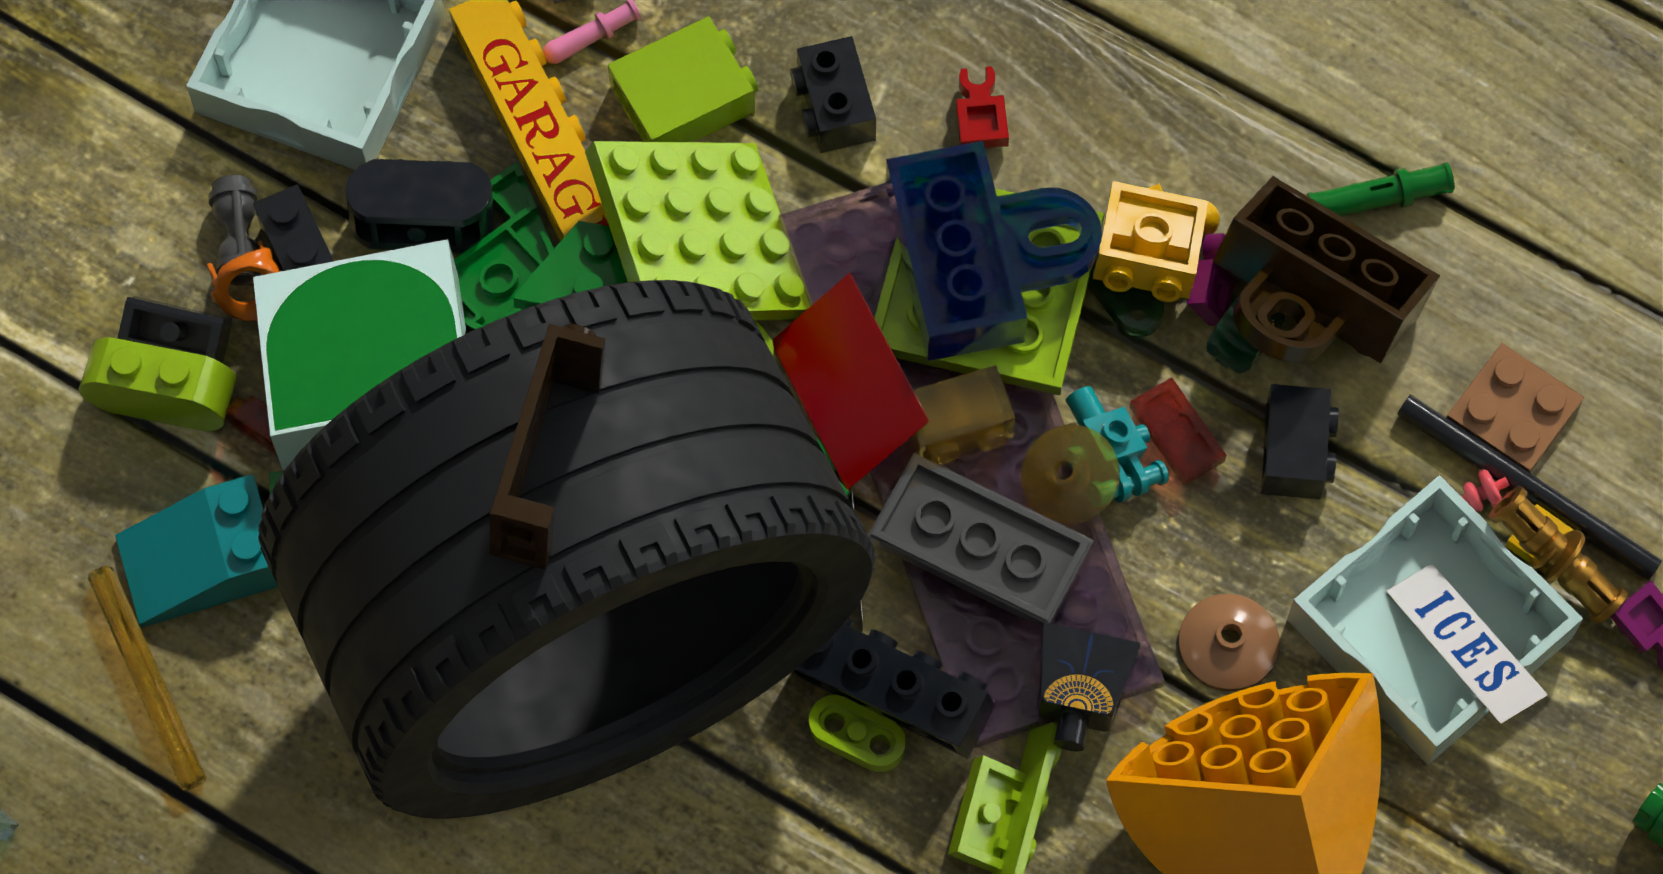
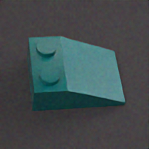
[115,474,278,628]

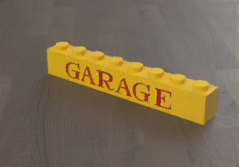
[449,0,609,242]

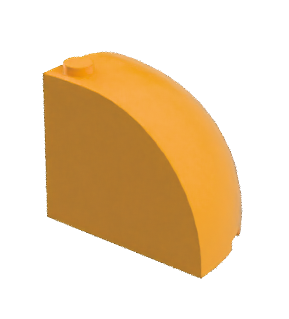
[1106,673,1381,874]

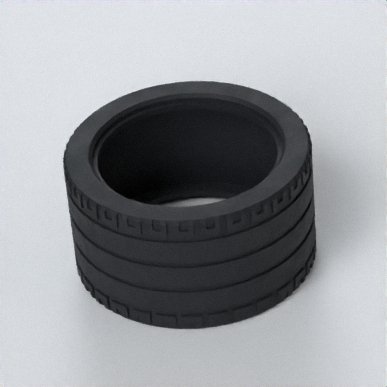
[258,280,876,819]

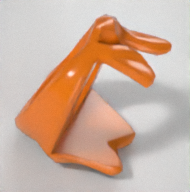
[207,241,281,321]

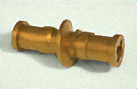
[1489,486,1628,624]

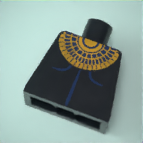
[1038,622,1141,752]

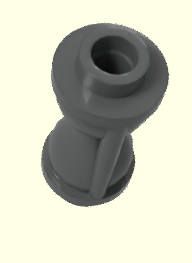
[208,175,261,286]

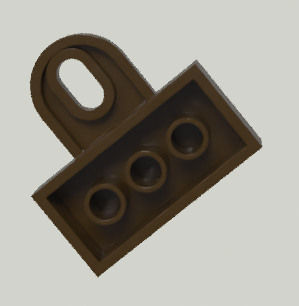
[1213,176,1440,363]

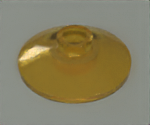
[1021,425,1120,525]

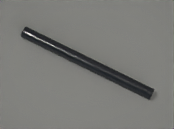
[1397,394,1663,581]

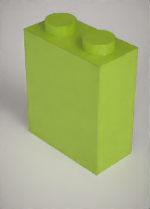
[607,16,759,142]

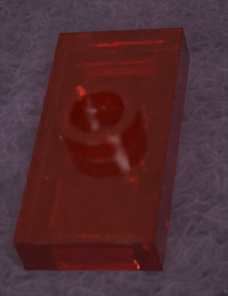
[1129,377,1227,486]

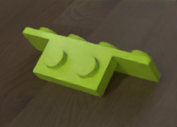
[948,722,1061,874]

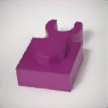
[1187,233,1235,326]
[1610,581,1663,671]

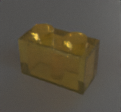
[910,365,1015,465]

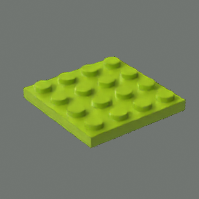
[585,141,812,320]
[875,170,1105,395]

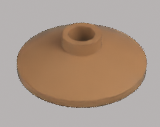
[1178,594,1280,691]

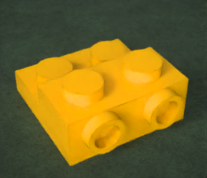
[1093,181,1209,302]

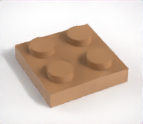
[1446,343,1584,473]

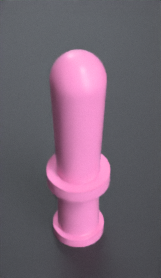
[543,0,642,64]

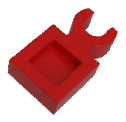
[956,66,1009,151]

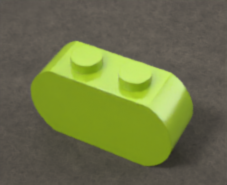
[79,337,237,431]

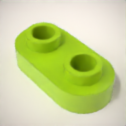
[809,695,906,772]

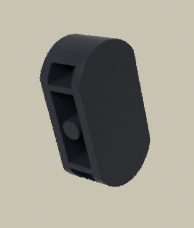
[345,159,495,253]

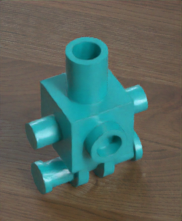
[1064,386,1169,507]

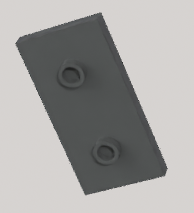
[868,453,1094,628]

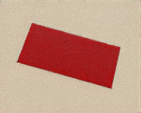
[772,273,930,490]

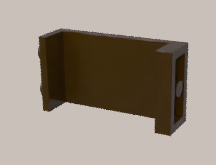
[489,323,606,570]

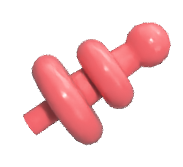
[1461,469,1510,512]

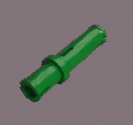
[1307,162,1455,216]

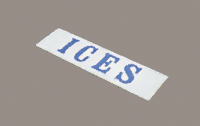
[1386,563,1548,724]

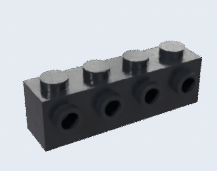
[791,618,996,759]

